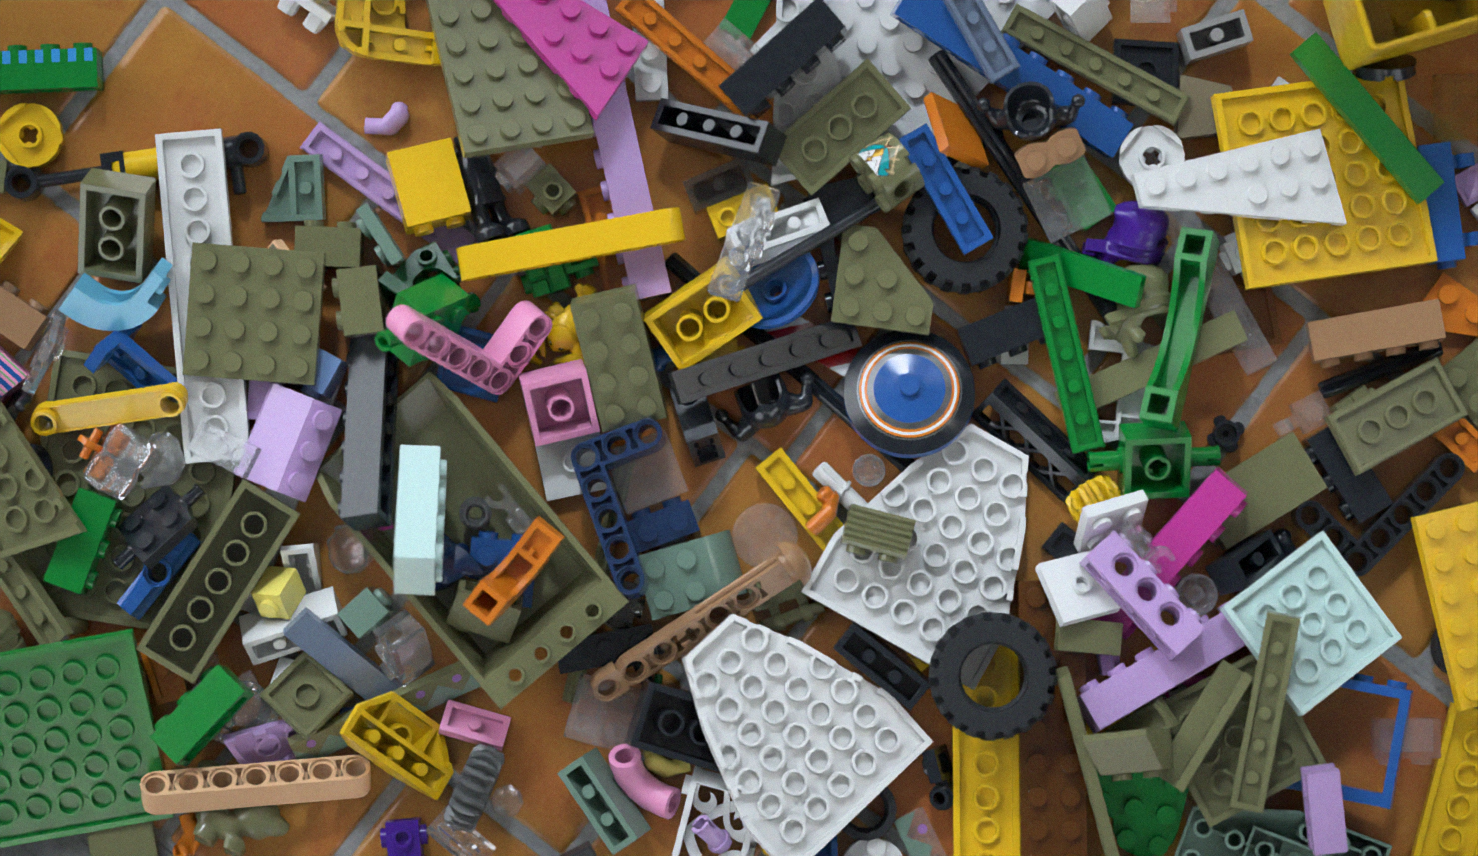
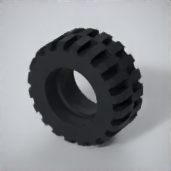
[901,167,1028,295]
[929,612,1058,741]

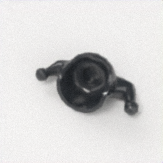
[976,81,1085,142]
[715,373,815,442]

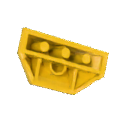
[339,691,454,800]

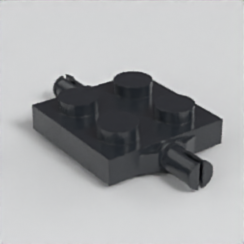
[113,483,206,570]

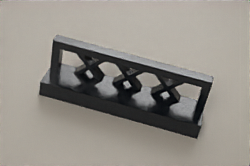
[971,378,1096,504]

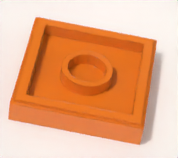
[923,92,989,170]

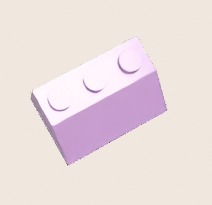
[235,382,342,502]

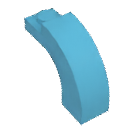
[58,258,173,331]

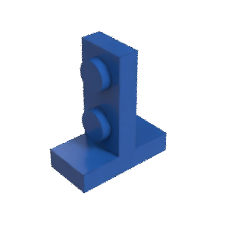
[84,324,177,388]

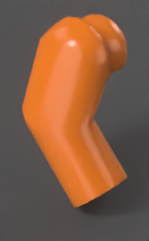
[805,486,840,536]

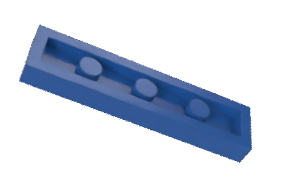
[898,123,994,255]

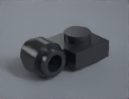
[922,744,954,810]

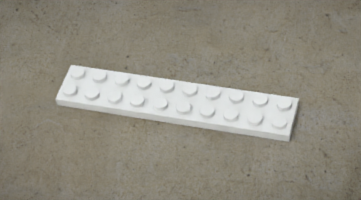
[155,128,250,464]

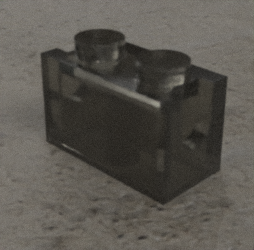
[682,158,756,216]

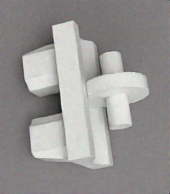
[277,0,336,34]

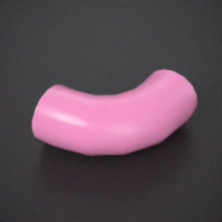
[608,744,681,820]

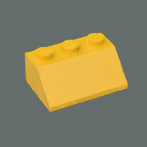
[643,257,763,370]

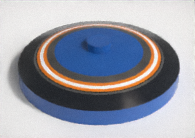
[843,331,975,458]

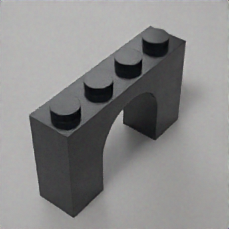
[802,177,875,313]

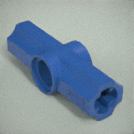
[117,533,202,620]

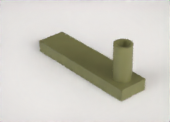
[0,553,89,645]

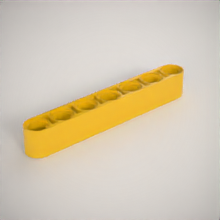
[456,207,686,282]

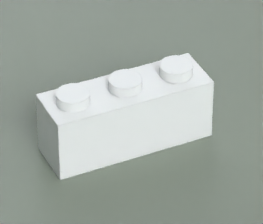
[239,586,348,665]

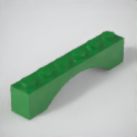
[1139,226,1220,432]

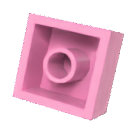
[519,359,600,447]

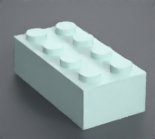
[394,445,447,595]

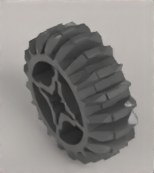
[444,743,505,833]

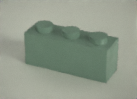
[557,747,651,855]

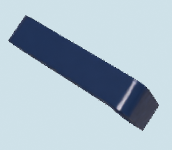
[571,418,666,599]

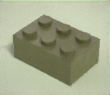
[78,168,156,283]

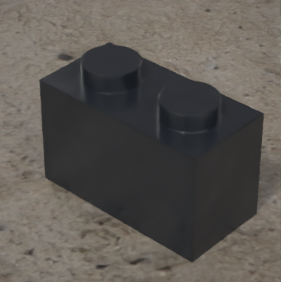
[1205,529,1286,596]

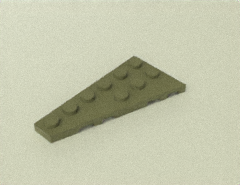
[0,400,87,559]

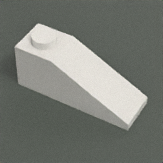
[724,198,830,272]

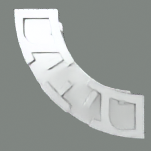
[672,765,757,856]

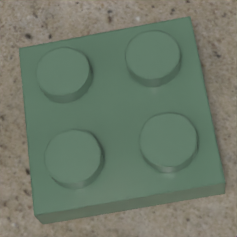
[356,203,406,270]

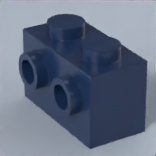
[628,496,700,553]

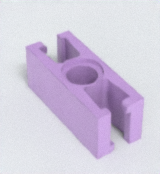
[1300,763,1348,856]

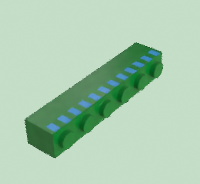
[0,42,104,95]

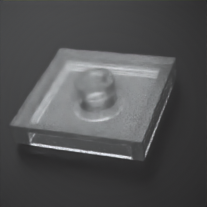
[610,429,689,514]

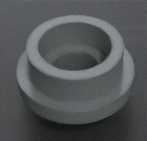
[459,496,492,530]

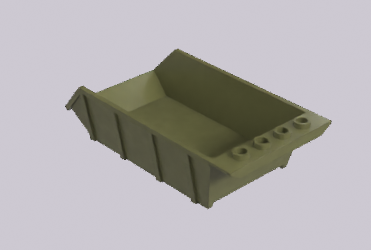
[316,371,629,709]

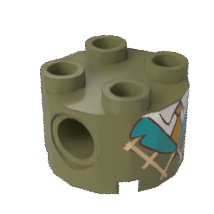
[849,132,925,213]

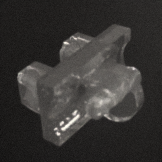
[703,18,760,71]

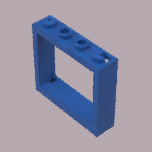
[1286,673,1414,809]

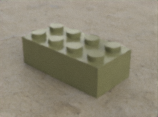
[570,284,667,432]

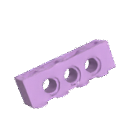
[1079,531,1205,661]

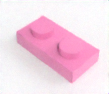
[438,699,511,752]

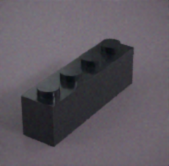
[650,98,787,167]

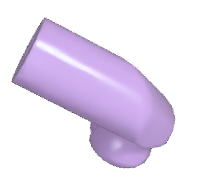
[364,102,409,135]

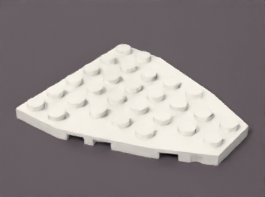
[801,424,1029,690]
[682,614,933,856]

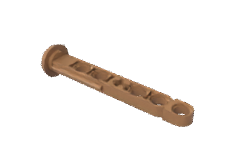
[590,541,812,702]

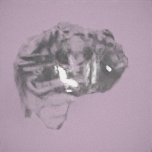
[133,431,186,489]

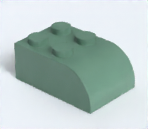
[640,529,747,621]

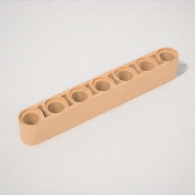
[140,755,371,815]

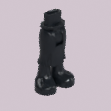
[453,136,531,244]

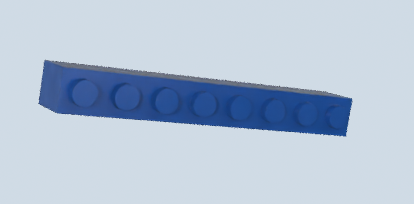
[890,0,1134,158]

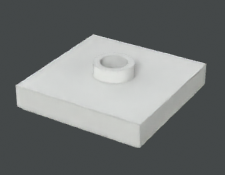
[535,432,607,501]
[1035,550,1121,627]

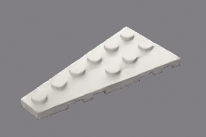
[1130,129,1347,226]

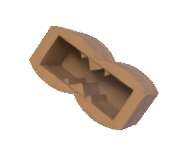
[1014,127,1086,178]

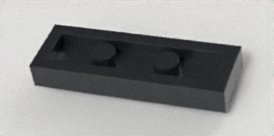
[558,623,657,674]

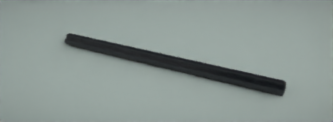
[928,50,1117,326]
[665,252,916,472]

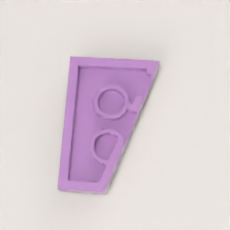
[222,719,297,764]

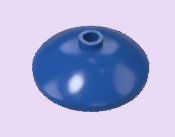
[732,252,820,329]

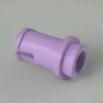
[692,815,732,854]

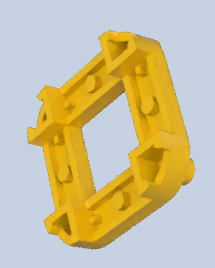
[335,0,441,67]

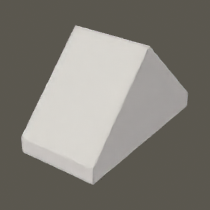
[280,543,323,595]

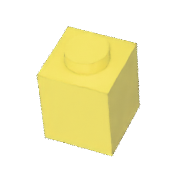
[251,566,306,619]

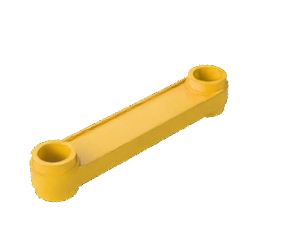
[30,382,188,436]

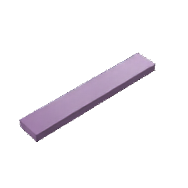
[300,121,475,264]

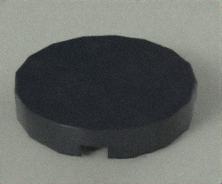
[1351,54,1417,82]

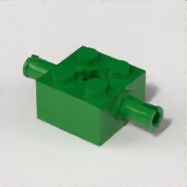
[375,273,481,367]
[1086,421,1221,499]

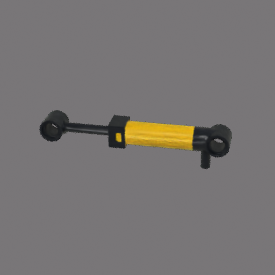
[4,132,269,202]

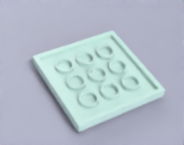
[1219,531,1402,716]

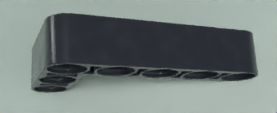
[1291,453,1465,577]

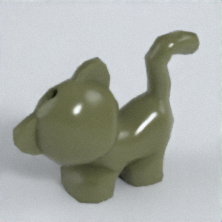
[193,760,290,856]

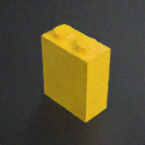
[386,137,471,237]

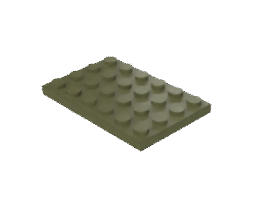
[426,0,594,158]

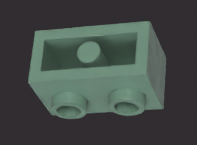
[337,586,395,639]

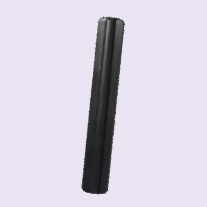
[1318,342,1444,399]

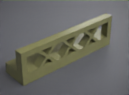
[1160,659,1253,792]

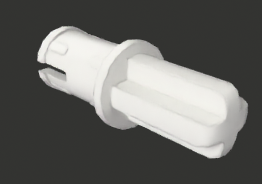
[812,462,868,510]

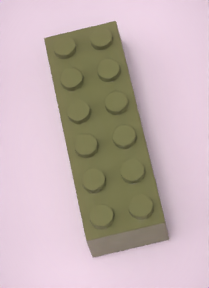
[136,479,301,684]

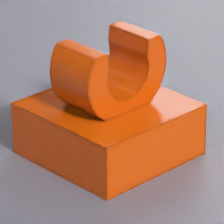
[1005,268,1035,305]

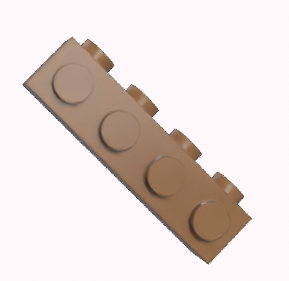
[1305,299,1446,368]

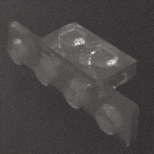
[708,182,780,302]

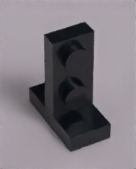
[668,383,726,467]

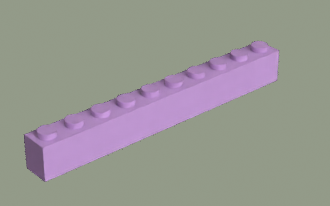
[582,0,672,301]

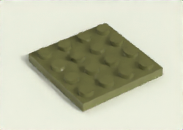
[182,242,326,385]
[1164,653,1327,827]

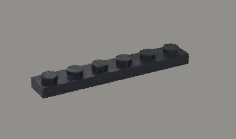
[668,321,862,405]

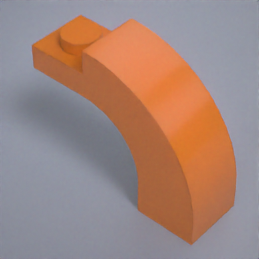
[463,516,565,626]

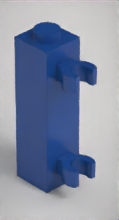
[1416,142,1478,270]

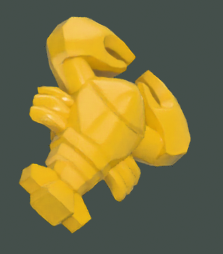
[530,283,597,368]

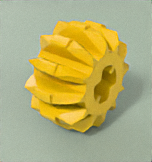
[1065,475,1122,523]

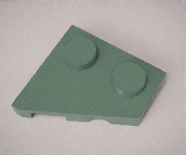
[261,154,326,222]

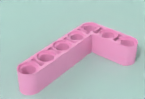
[386,300,552,395]

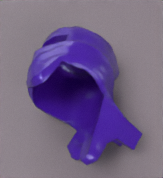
[1082,201,1170,266]

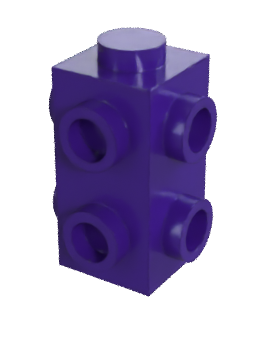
[380,817,429,856]

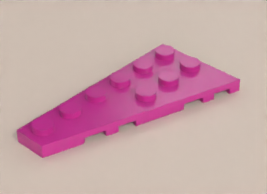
[493,0,649,121]

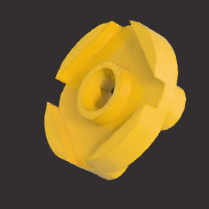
[0,103,65,169]

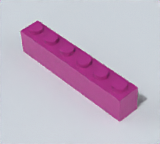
[1090,466,1248,640]

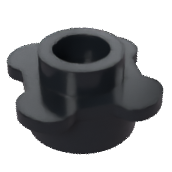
[1207,415,1245,453]

